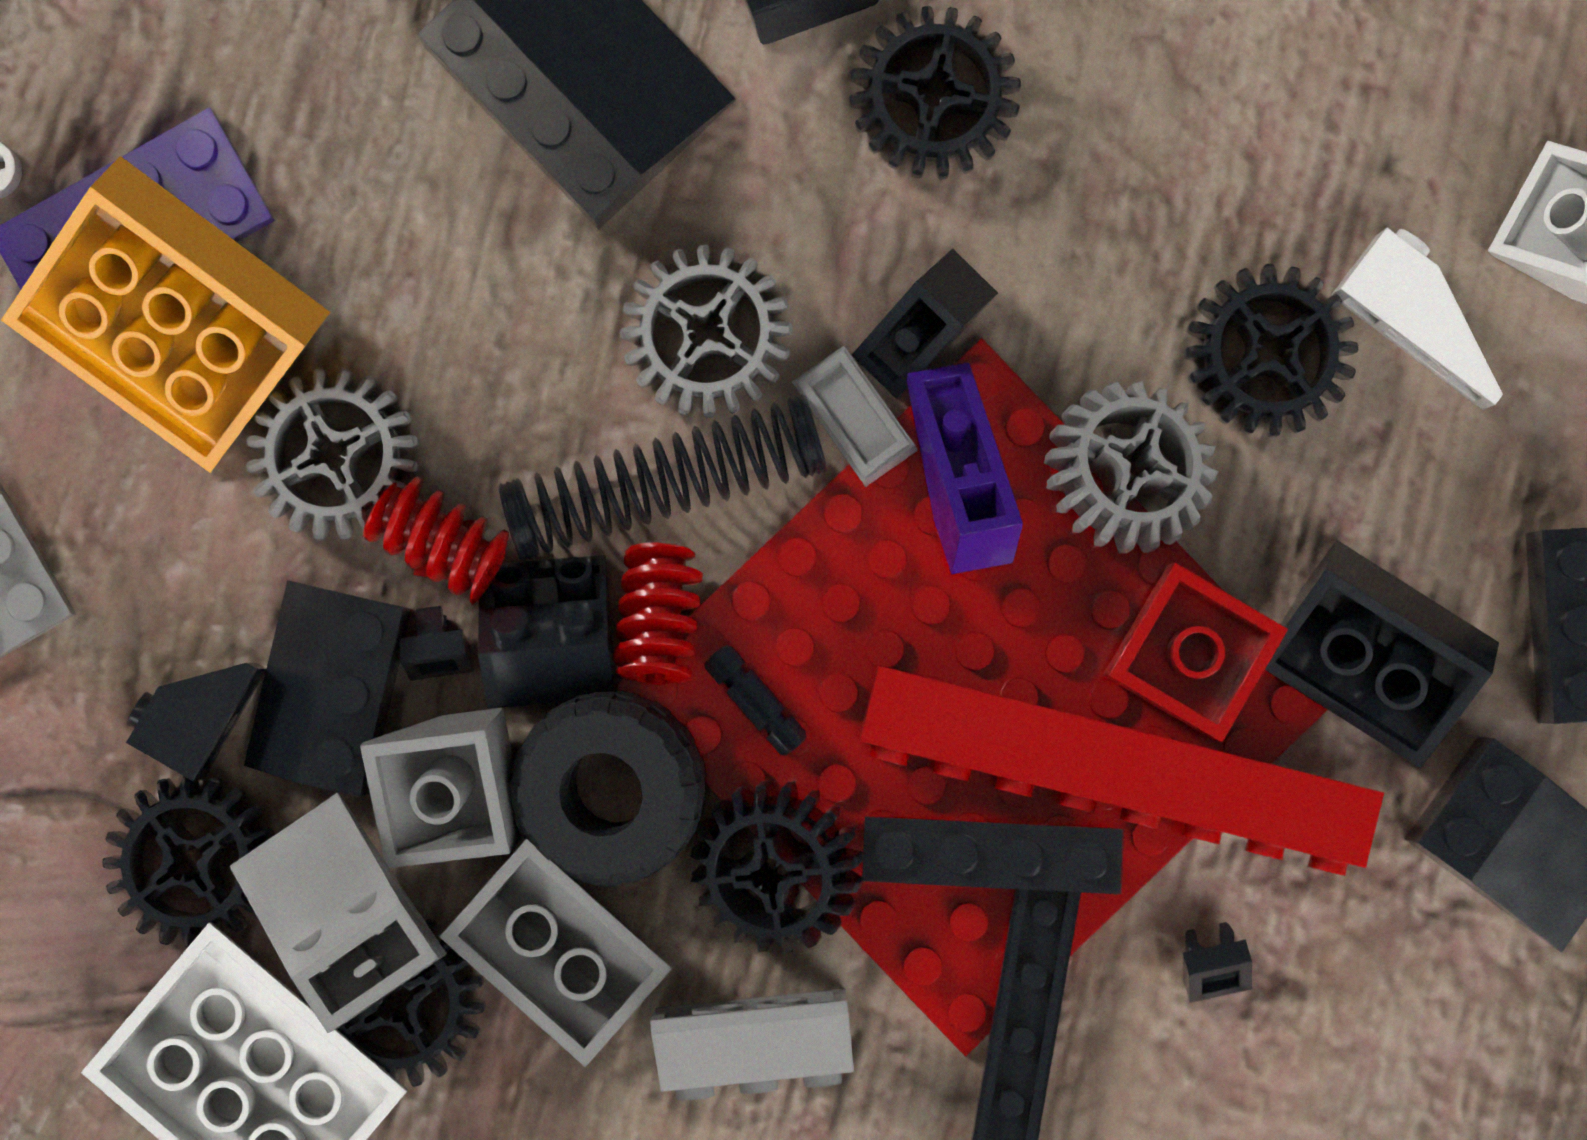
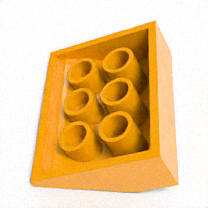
[1,156,330,473]

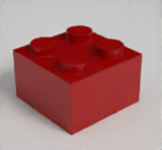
[1102,563,1288,742]

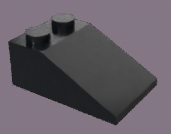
[1404,737,1587,952]

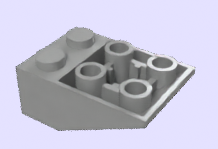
[230,793,447,1033]

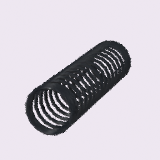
[499,394,827,561]

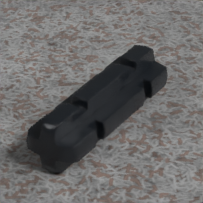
[704,645,807,756]

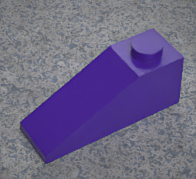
[907,362,1023,575]

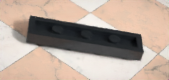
[862,817,1124,894]

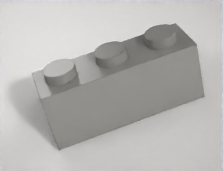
[439,839,672,1067]
[650,988,854,1100]

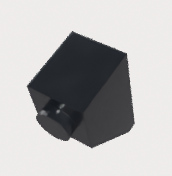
[852,249,998,399]
[126,663,266,781]

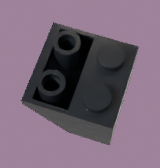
[478,555,615,709]

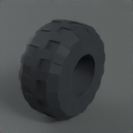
[510,691,707,887]

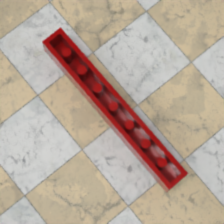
[859,666,1385,876]

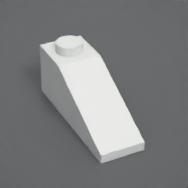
[1331,227,1503,410]

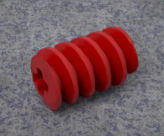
[363,476,509,605]
[613,542,703,685]

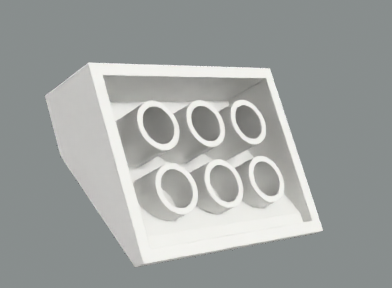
[81,922,408,1140]

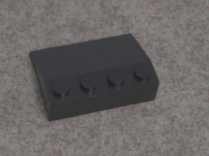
[417,0,736,230]

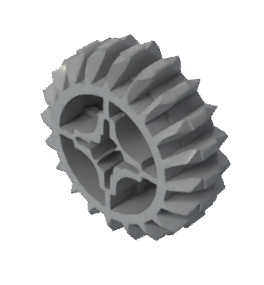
[620,245,793,418]
[246,368,419,540]
[1044,381,1219,554]

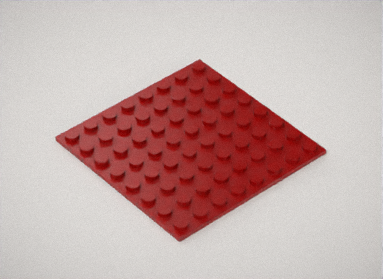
[615,338,1328,1057]

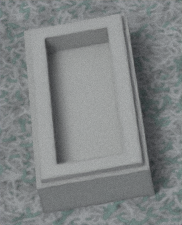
[792,346,918,487]

